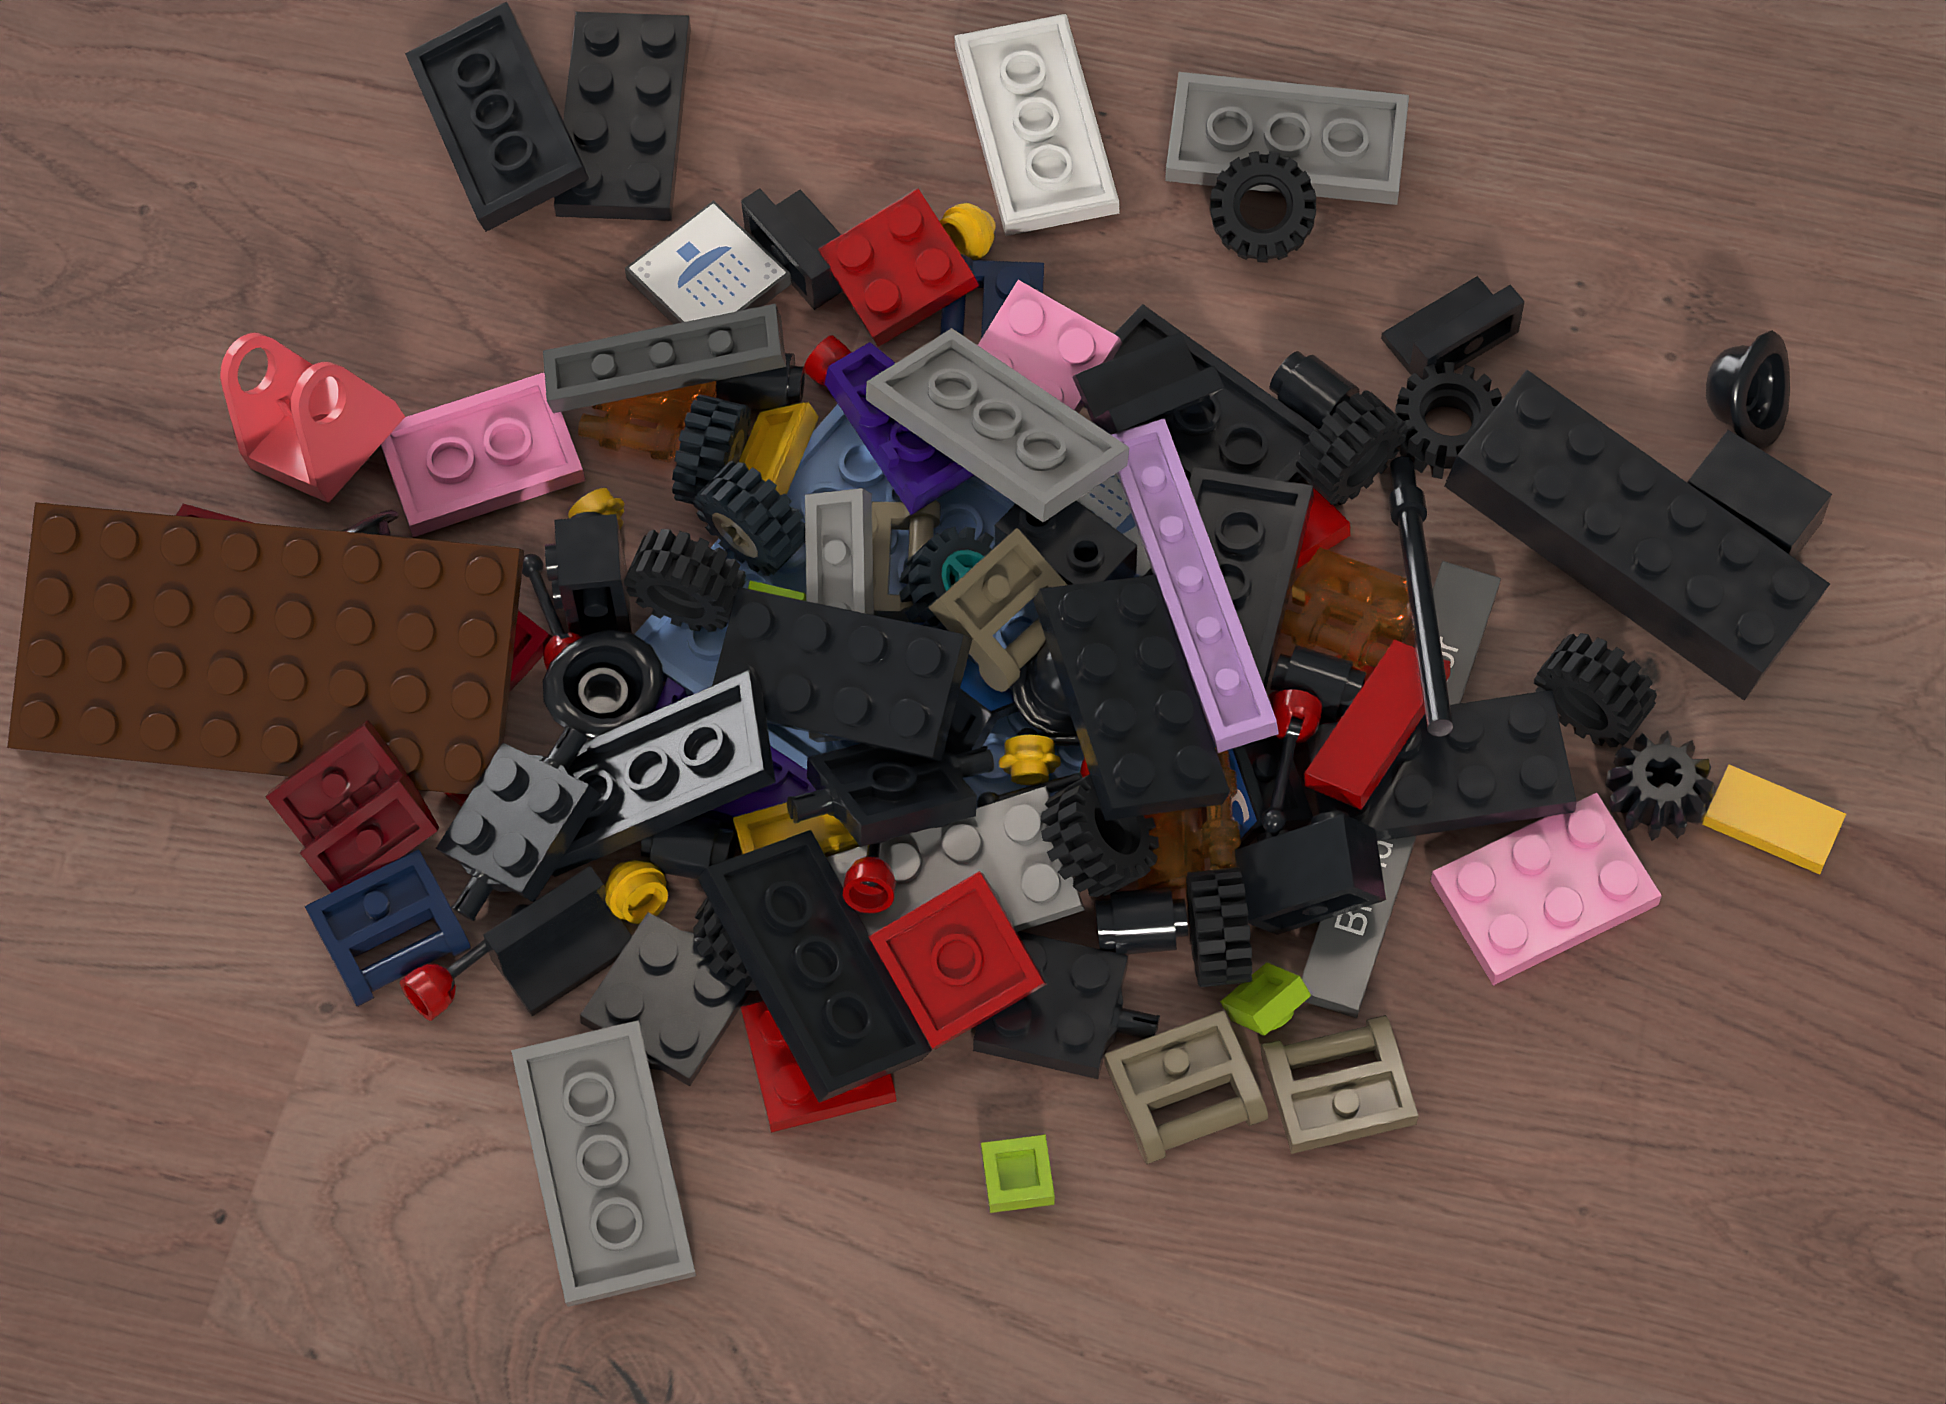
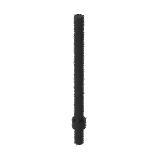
[1388,456,1453,737]

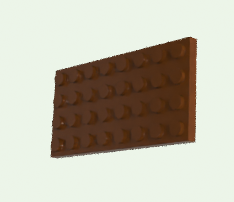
[7,502,525,795]

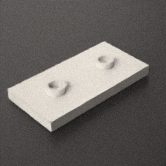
[955,14,1119,236]

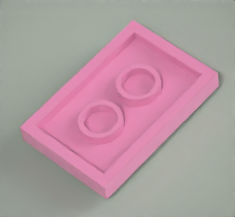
[978,280,1122,413]
[381,373,585,537]
[1430,793,1662,985]

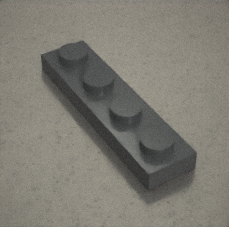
[543,304,786,413]

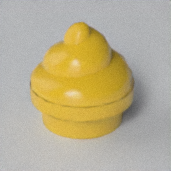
[940,203,996,260]
[605,860,668,924]

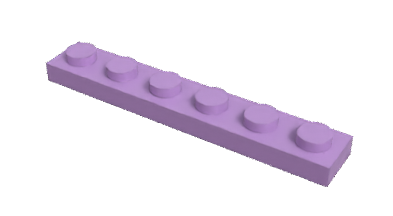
[1112,418,1279,753]

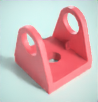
[220,333,405,503]

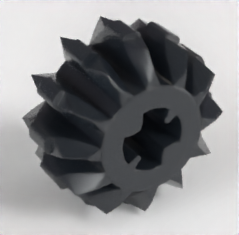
[1605,731,1715,841]

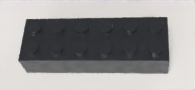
[1444,370,1830,701]

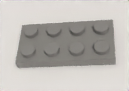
[1165,72,1409,205]
[866,328,1129,522]
[826,786,1085,936]
[511,1020,696,1307]

